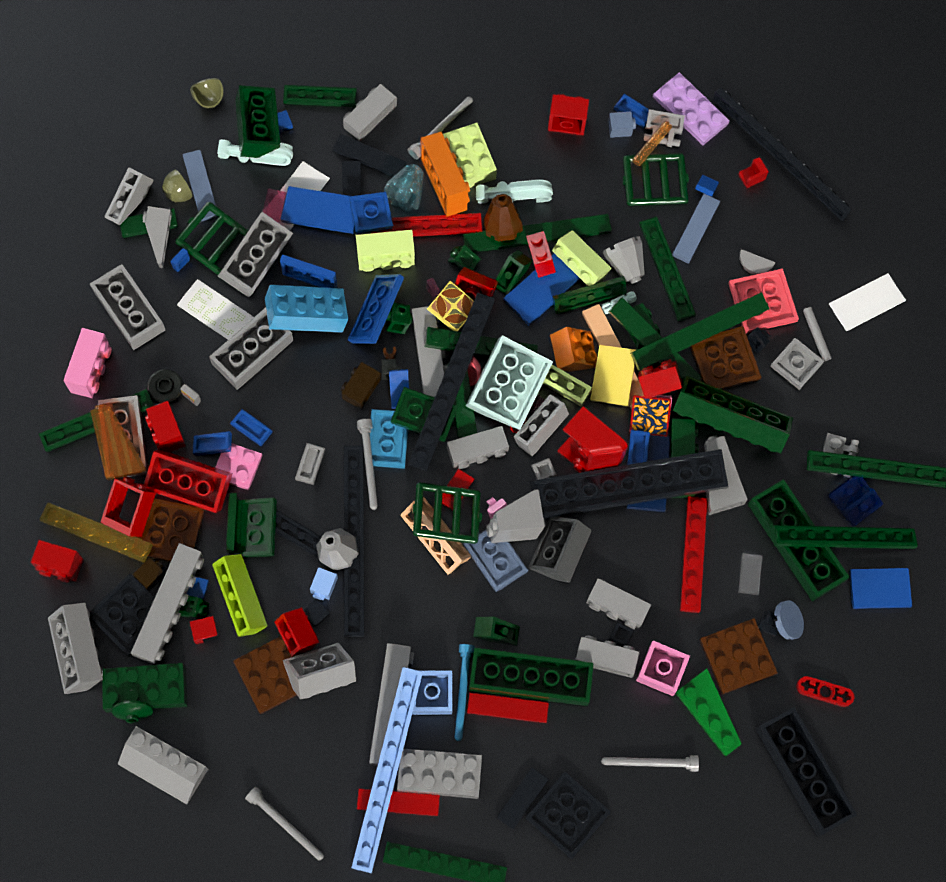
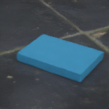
[370,409,408,469]

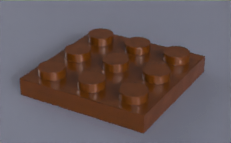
[690,326,761,390]
[132,498,205,562]
[699,618,778,695]
[233,636,297,714]

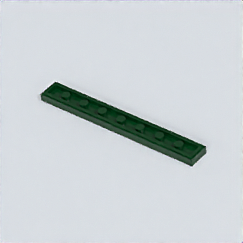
[463,214,612,252]
[630,292,769,370]
[806,450,946,488]
[771,525,918,549]

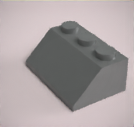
[528,517,592,583]

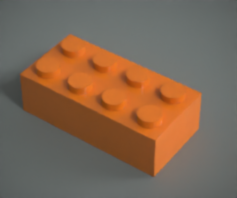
[421,131,470,217]

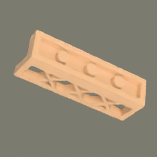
[400,497,472,575]

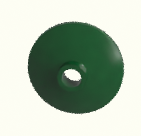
[112,701,153,723]

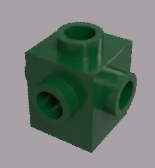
[386,303,412,334]

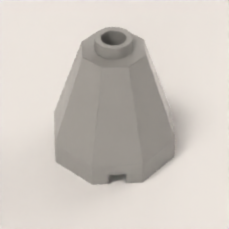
[603,236,644,284]
[316,528,359,571]

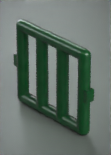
[622,153,689,206]
[175,202,248,275]
[412,482,482,544]

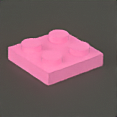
[215,444,263,491]

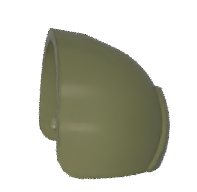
[190,78,223,108]
[162,169,192,203]

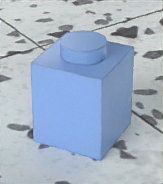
[310,567,338,601]

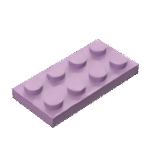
[653,72,729,145]

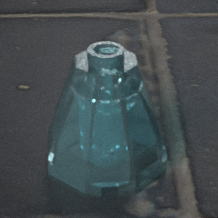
[384,164,423,212]

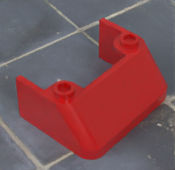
[557,406,628,473]

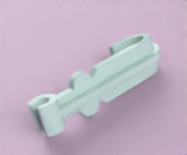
[217,140,293,166]
[476,180,553,204]

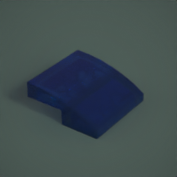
[828,476,883,526]

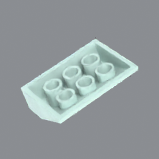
[465,335,553,430]

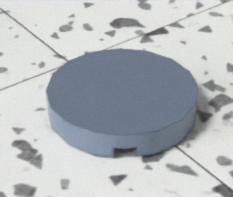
[774,600,804,640]

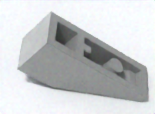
[105,167,154,225]
[143,206,172,268]

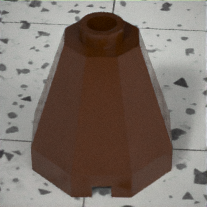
[484,194,523,242]

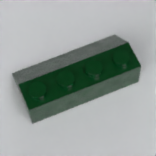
[235,85,280,158]

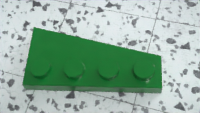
[676,669,742,757]

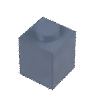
[608,111,636,138]

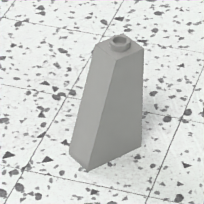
[703,435,748,515]

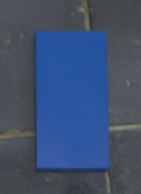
[281,186,355,234]
[503,253,581,326]
[348,274,404,344]

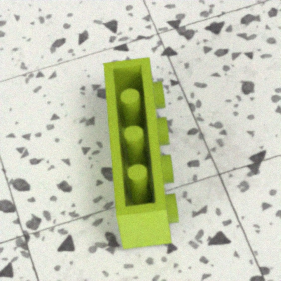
[212,554,268,637]

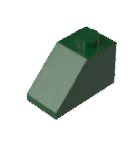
[495,250,533,295]
[473,617,520,646]

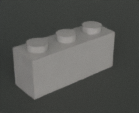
[343,84,397,141]
[513,394,569,456]
[447,426,509,469]
[586,578,651,629]
[575,635,639,678]

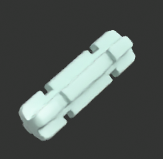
[601,291,637,314]

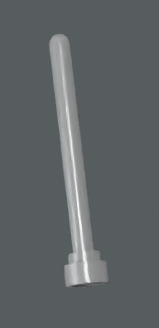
[407,97,473,160]
[357,419,378,510]
[601,755,699,772]
[245,786,324,860]

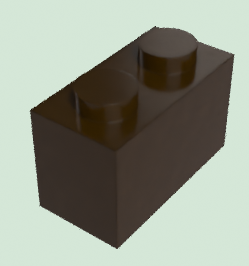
[341,362,381,410]

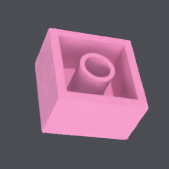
[636,641,690,696]

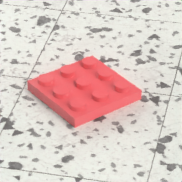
[728,269,799,334]

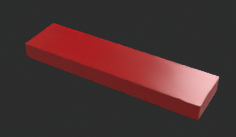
[467,693,549,723]
[357,789,440,816]

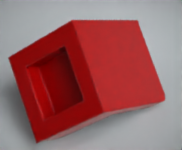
[738,157,769,188]
[190,616,217,644]

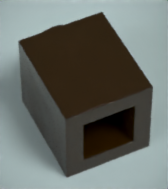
[133,558,165,591]

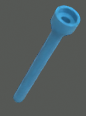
[455,644,475,741]

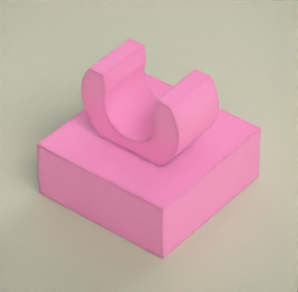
[486,497,507,519]

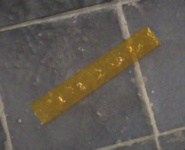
[39,503,153,563]

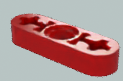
[796,676,854,707]

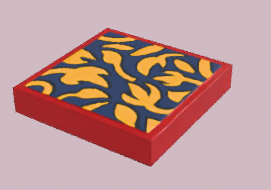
[629,395,671,437]

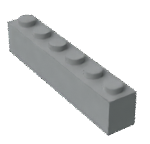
[412,306,447,397]
[131,543,204,665]
[369,643,414,766]

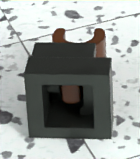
[381,347,401,380]

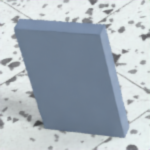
[463,529,528,592]

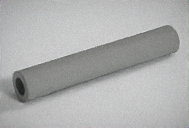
[803,307,831,361]

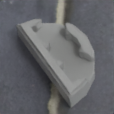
[739,249,776,275]

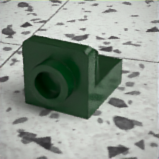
[448,245,481,270]
[179,596,209,620]

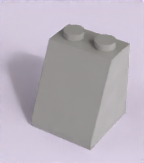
[486,490,545,543]

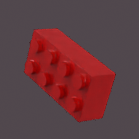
[144,450,233,513]

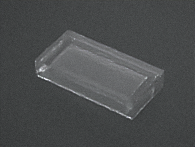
[738,553,762,595]

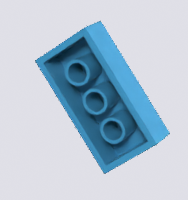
[265,285,348,332]

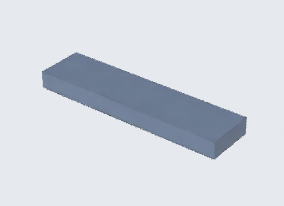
[182,150,218,222]
[673,194,720,264]

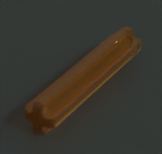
[632,121,672,166]

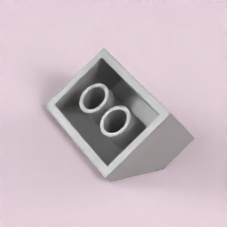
[283,643,356,699]

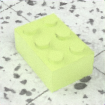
[443,123,497,188]
[356,230,415,272]

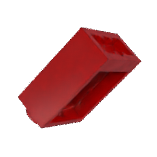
[100,476,156,537]

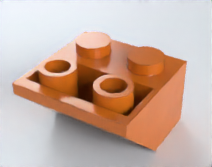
[550,327,597,372]

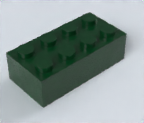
[102,663,187,713]

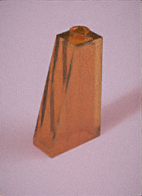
[90,404,147,481]

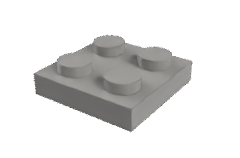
[770,338,824,390]

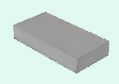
[295,443,325,485]

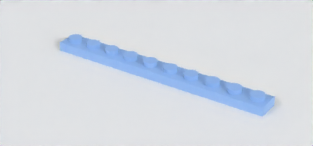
[352,667,423,873]

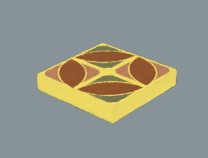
[427,281,474,332]

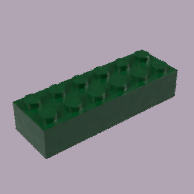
[673,376,793,453]
[748,479,849,602]
[469,648,594,706]

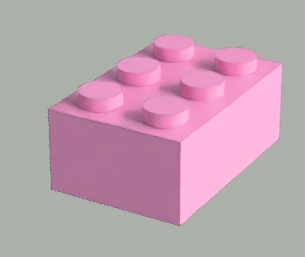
[63,328,112,398]

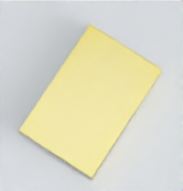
[590,345,636,406]

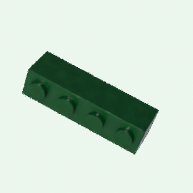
[670,419,699,498]

